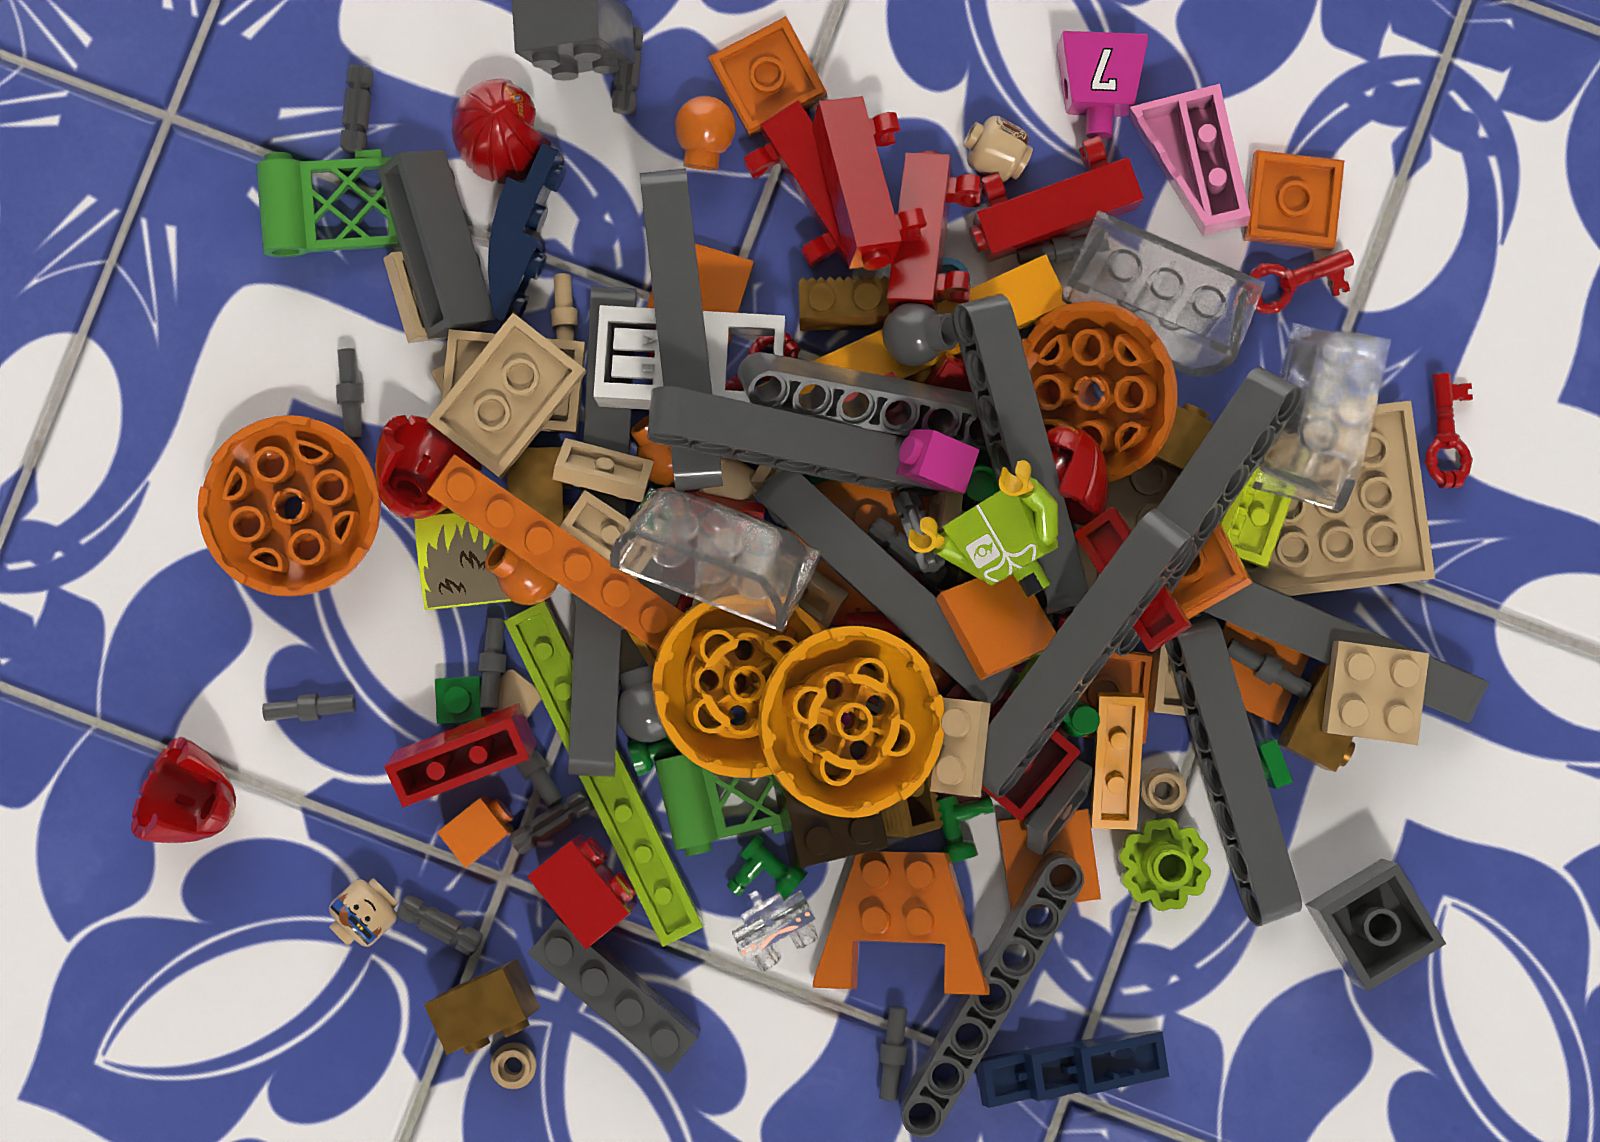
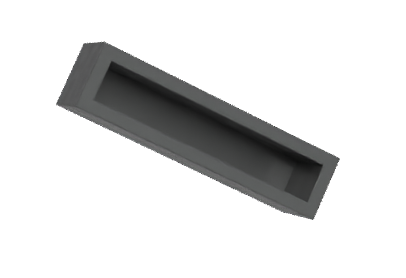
[377,150,496,339]
[527,917,701,1074]

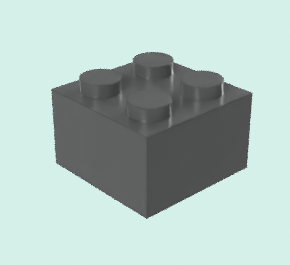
[512,0,635,81]
[1305,859,1446,992]

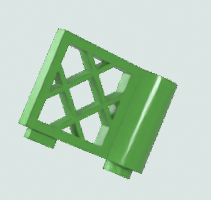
[256,149,399,257]
[654,754,783,856]

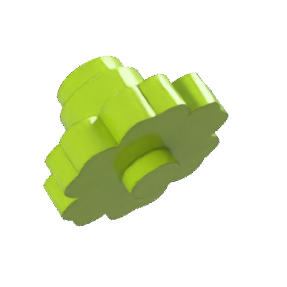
[1117,817,1211,911]

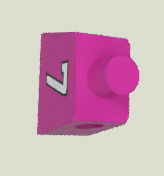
[1057,31,1148,139]

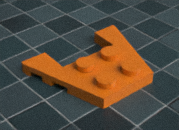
[813,851,990,995]

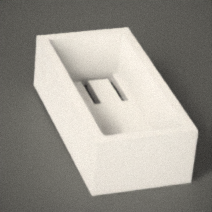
[593,305,785,410]

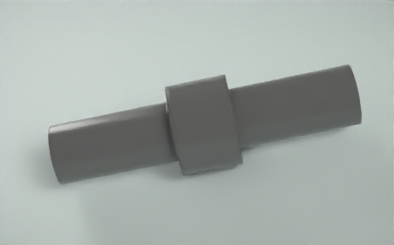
[1016,230,1108,266]
[336,348,364,439]
[478,618,507,710]
[1227,638,1312,699]
[262,693,356,722]
[515,750,563,808]
[879,1006,908,1101]

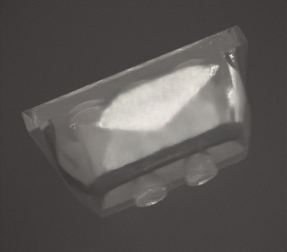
[1062,210,1265,377]
[1252,323,1391,512]
[610,487,820,632]

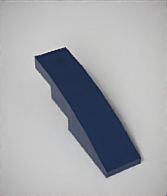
[976,1030,1169,1108]

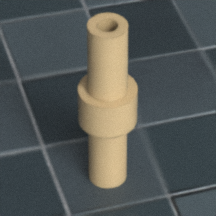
[551,273,578,341]

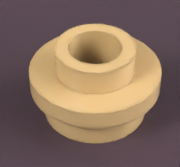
[1140,768,1187,813]
[490,1042,537,1089]

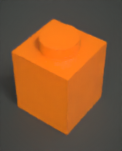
[437,795,514,868]

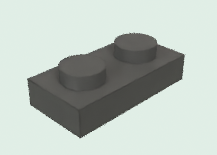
[1024,759,1093,857]

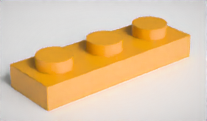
[1090,692,1145,830]

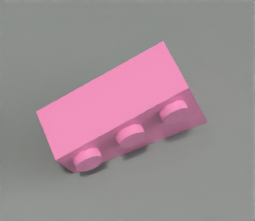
[1130,84,1251,236]

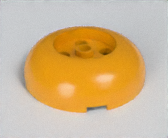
[652,590,835,778]
[758,626,945,817]

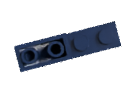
[488,143,566,326]

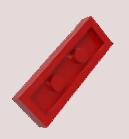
[1073,507,1193,652]

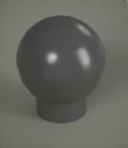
[882,302,958,366]
[617,666,667,742]

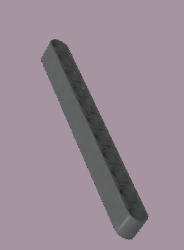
[568,286,637,777]

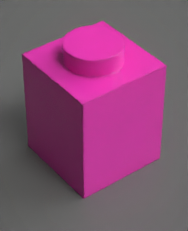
[896,430,979,494]

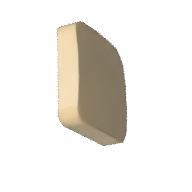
[492,670,542,719]

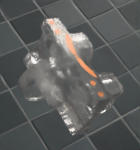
[731,890,818,971]

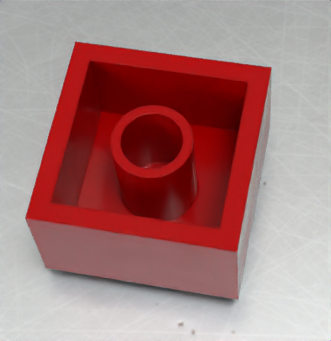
[527,833,637,950]

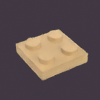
[1321,641,1429,745]

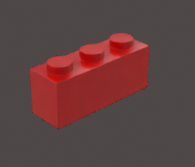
[384,703,537,808]

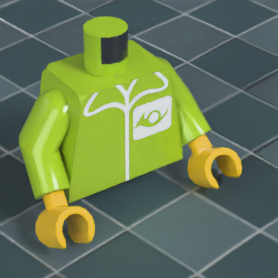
[908,460,1058,598]

